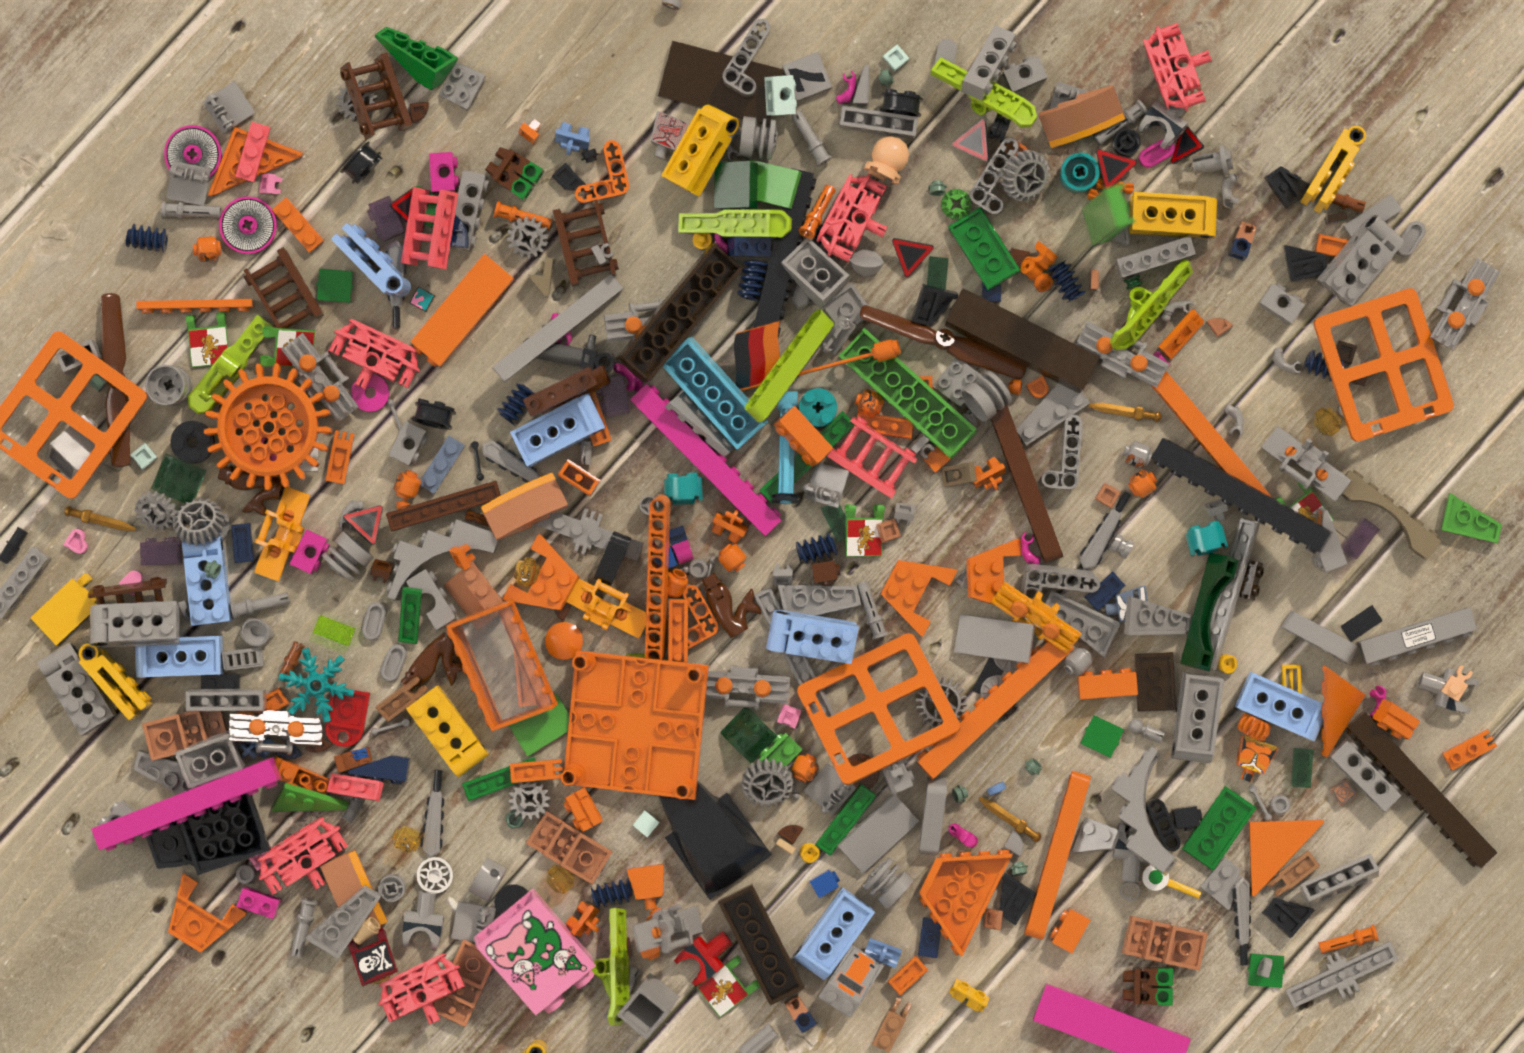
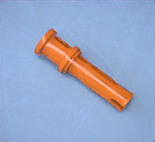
[798,185,836,239]
[493,201,553,230]
[1318,924,1379,954]

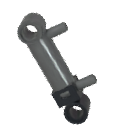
[523,325,615,373]

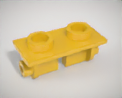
[948,978,989,1012]

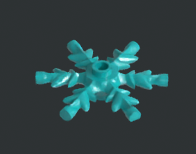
[278,648,355,723]

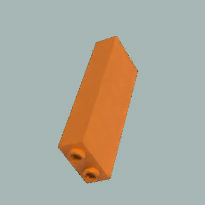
[410,254,515,368]

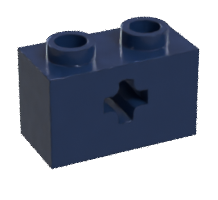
[728,236,771,257]

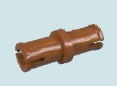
[1331,193,1366,213]
[278,641,305,677]

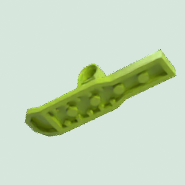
[930,57,1037,128]
[678,210,792,238]
[1110,259,1193,350]
[188,314,273,414]
[592,908,630,1026]

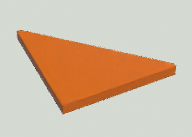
[208,127,304,197]
[1321,665,1365,758]
[1249,820,1324,896]

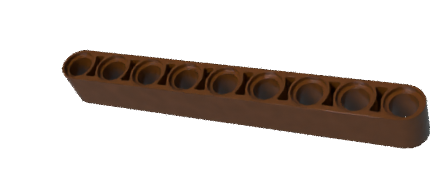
[991,406,1063,564]

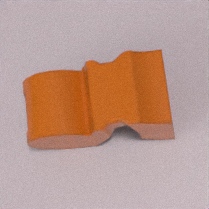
[1020,241,1058,281]

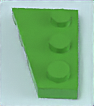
[1441,493,1502,543]

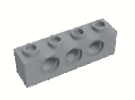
[961,25,1017,100]
[839,106,918,139]
[451,170,489,252]
[1115,236,1196,280]
[0,546,52,619]
[186,689,266,711]
[1328,740,1402,812]
[1300,853,1379,907]

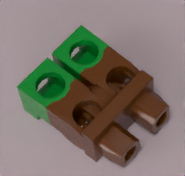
[485,147,545,202]
[1123,967,1173,1006]

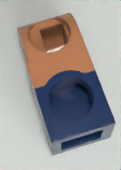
[1228,221,1256,261]
[785,995,817,1033]

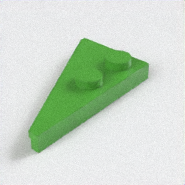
[272,783,348,812]

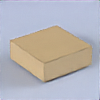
[776,837,796,854]

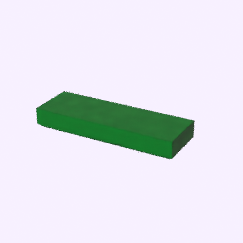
[398,587,422,644]

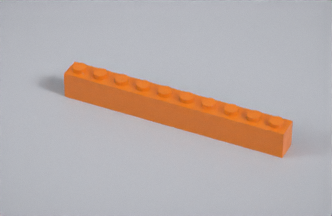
[916,639,1074,779]

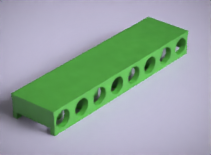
[1082,183,1135,246]
[838,328,977,460]

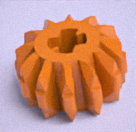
[1237,713,1271,741]

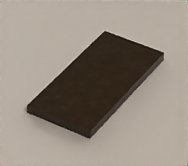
[658,40,783,126]

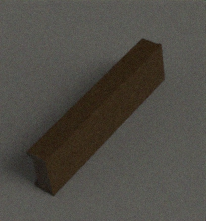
[616,242,743,383]
[945,288,1100,394]

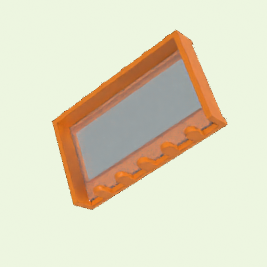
[446,598,558,731]

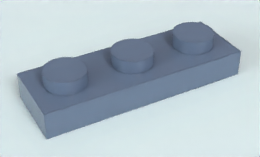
[421,436,465,494]

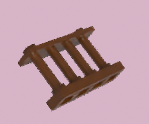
[340,53,413,140]
[553,199,619,286]
[243,247,324,329]
[523,366,611,417]
[88,577,167,628]

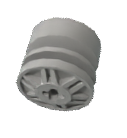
[739,116,778,160]
[145,365,192,406]
[961,371,1012,422]
[322,531,374,582]
[863,857,914,909]

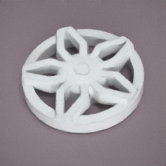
[417,857,453,893]

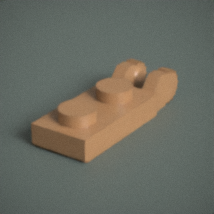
[375,676,428,722]
[1267,850,1320,897]
[872,997,912,1053]

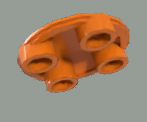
[545,622,583,660]

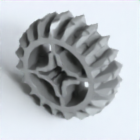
[1001,150,1051,202]
[173,497,225,547]
[915,677,967,727]
[741,758,793,807]

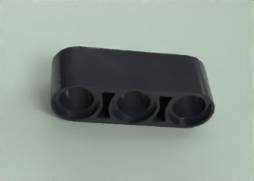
[594,531,631,586]
[1146,798,1181,852]

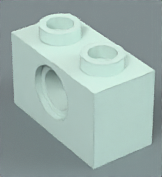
[764,75,797,115]

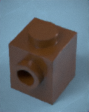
[811,560,840,586]

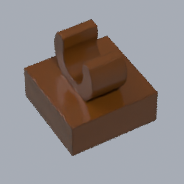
[370,559,394,583]

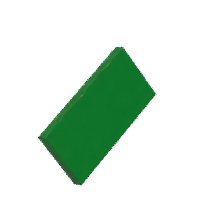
[948,207,1021,291]
[1181,786,1257,871]

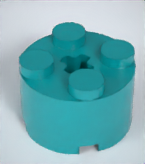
[1059,153,1100,193]
[799,388,837,428]
[664,473,703,505]
[1185,521,1228,557]

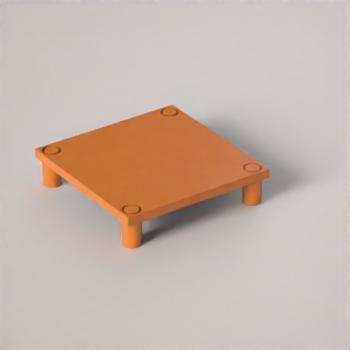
[561,650,709,800]

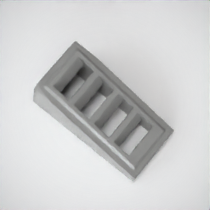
[853,65,869,106]
[222,647,264,671]

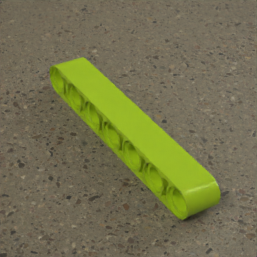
[745,309,834,422]

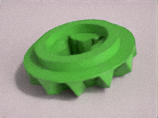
[941,189,972,220]

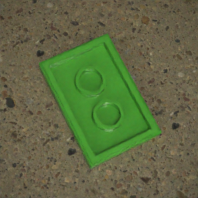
[749,159,802,209]
[508,693,570,756]

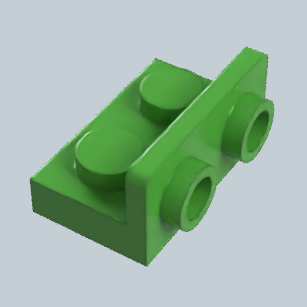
[759,733,803,777]

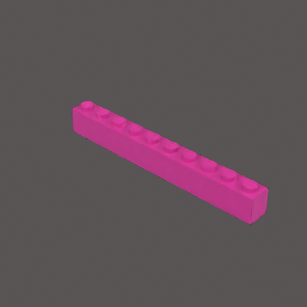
[630,384,782,537]
[91,758,281,852]

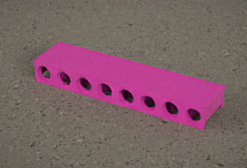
[1033,983,1191,1053]

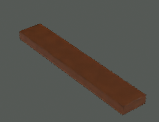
[386,481,501,532]

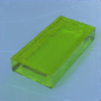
[313,615,356,646]

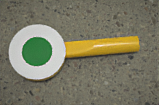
[1142,865,1201,899]

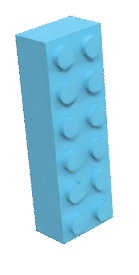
[662,337,769,450]

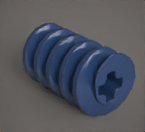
[126,224,168,253]
[737,260,768,302]
[1048,260,1086,303]
[1302,349,1345,382]
[497,383,535,426]
[796,533,838,564]
[591,878,632,909]

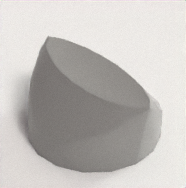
[850,249,884,277]
[241,618,275,646]

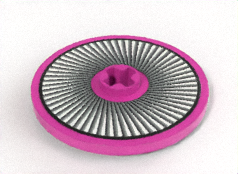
[164,125,222,178]
[219,197,277,254]

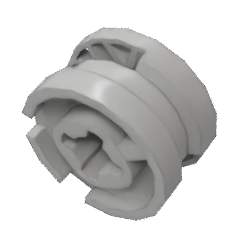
[378,874,406,902]

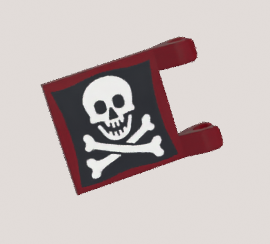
[348,926,398,987]

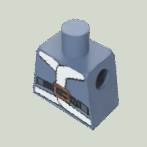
[1105,586,1148,622]

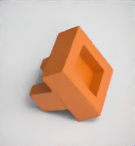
[518,119,540,145]
[449,544,475,570]

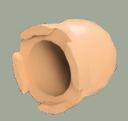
[863,136,909,185]

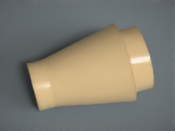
[353,917,380,945]

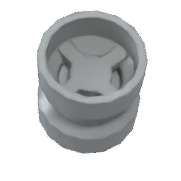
[639,496,659,515]
[1109,533,1135,559]

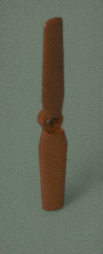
[101,293,130,467]
[860,305,1027,380]

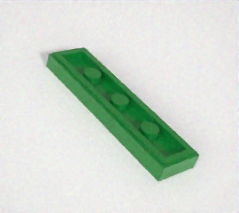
[462,757,536,801]
[815,783,877,856]

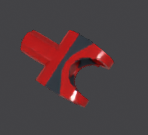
[674,931,733,986]

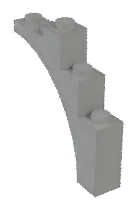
[386,519,499,600]
[1112,747,1177,876]

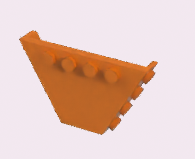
[918,850,1013,957]

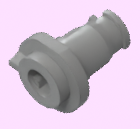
[1192,145,1233,175]

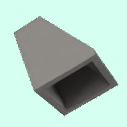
[46,415,103,479]
[617,972,680,1039]

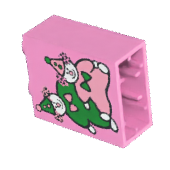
[474,888,595,1015]

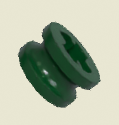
[1124,275,1143,290]

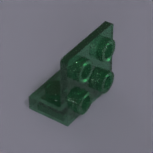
[151,453,206,503]
[720,708,777,763]

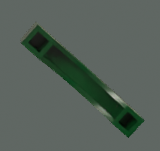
[1180,553,1239,671]

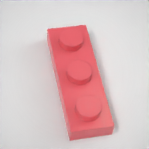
[235,122,271,183]
[327,773,384,802]

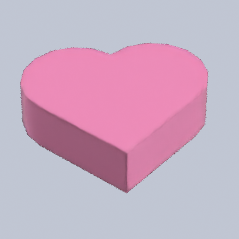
[63,529,88,554]
[119,571,143,596]

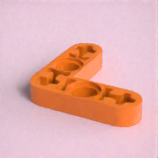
[574,140,629,204]
[683,585,719,649]

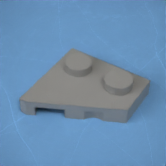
[1072,817,1121,853]
[1200,857,1240,910]

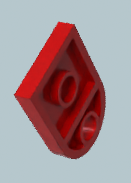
[325,690,371,747]

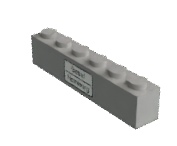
[1357,608,1477,666]

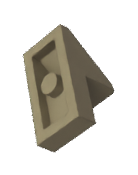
[528,257,554,298]
[941,462,977,487]

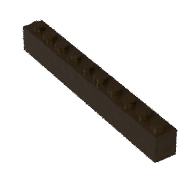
[1346,711,1498,868]

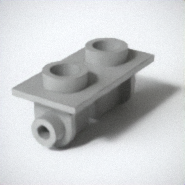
[821,314,856,355]

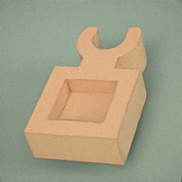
[1441,665,1472,701]

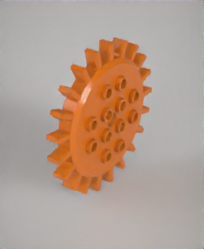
[204,363,332,491]

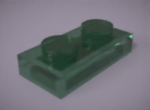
[927,256,949,289]
[820,504,846,543]
[1290,748,1314,788]

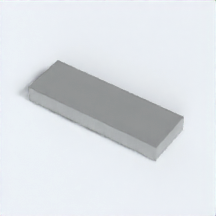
[1343,194,1402,238]

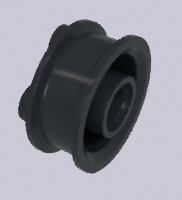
[879,89,923,117]
[340,141,383,184]
[411,399,456,430]
[170,421,215,464]

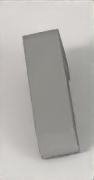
[723,19,770,97]
[970,138,1019,215]
[1040,415,1082,490]
[1021,564,1100,599]
[1281,610,1358,665]
[919,775,947,855]

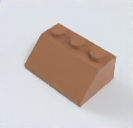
[444,562,504,631]

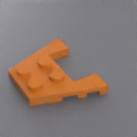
[503,534,580,611]
[966,539,1021,605]
[881,560,958,637]
[168,873,248,953]

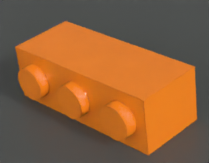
[773,406,833,467]
[1077,668,1138,700]

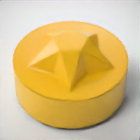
[693,233,712,250]
[1218,654,1237,674]
[799,843,820,863]

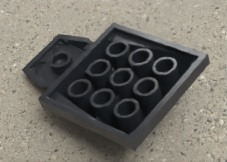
[658,781,772,900]
[146,793,271,876]

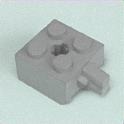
[881,758,915,795]

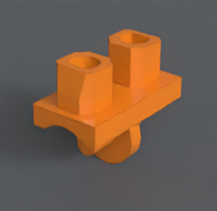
[973,457,1006,491]
[712,509,748,543]
[566,901,601,937]

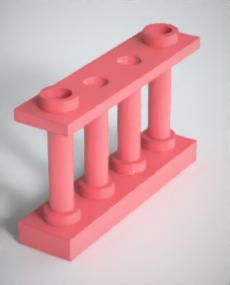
[401,187,459,269]
[827,416,918,499]

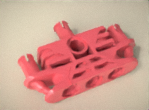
[1143,23,1212,111]
[816,174,888,262]
[328,319,420,390]
[257,817,348,895]
[378,953,465,1025]

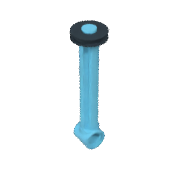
[771,391,800,504]

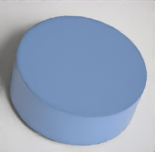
[986,781,1006,796]

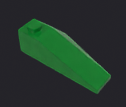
[375,27,458,90]

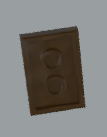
[1134,652,1176,712]

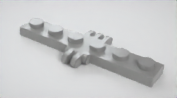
[534,508,644,561]
[1285,941,1398,1008]

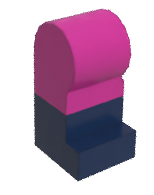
[669,526,694,564]

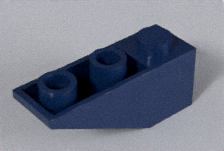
[348,755,411,785]

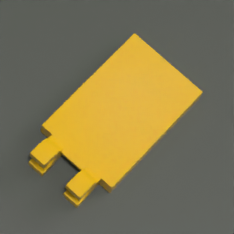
[30,573,97,646]

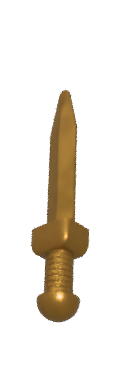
[1088,403,1162,422]
[64,506,136,531]
[978,797,1041,842]

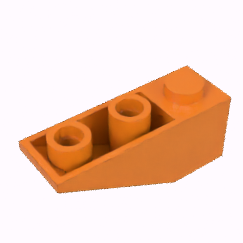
[274,756,330,795]

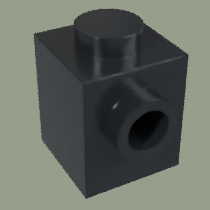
[1172,805,1202,831]

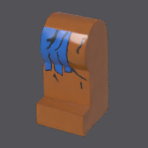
[334,747,373,773]

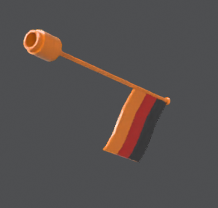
[734,321,901,391]

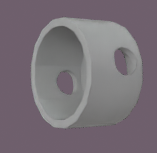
[469,857,507,901]

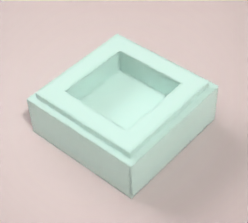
[883,44,909,72]
[130,443,158,470]
[633,811,660,837]

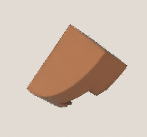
[1206,318,1233,337]

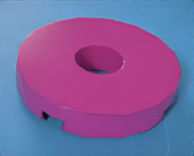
[351,374,390,412]

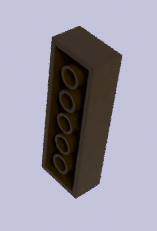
[718,883,805,1006]

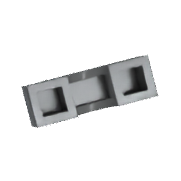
[406,569,458,630]

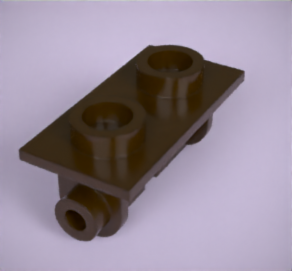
[1240,560,1264,601]

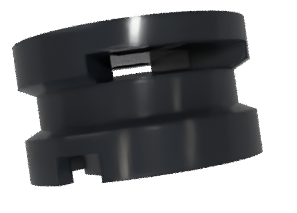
[988,113,1011,143]
[1113,128,1141,157]

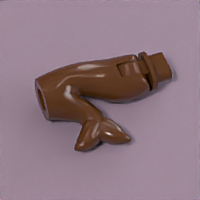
[218,465,285,516]
[701,573,761,638]
[401,632,463,691]

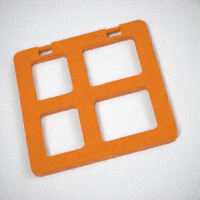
[1313,288,1454,442]
[0,331,147,499]
[797,633,960,785]

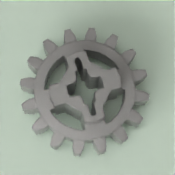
[336,80,378,122]
[507,216,549,259]
[134,491,177,531]
[508,781,550,822]

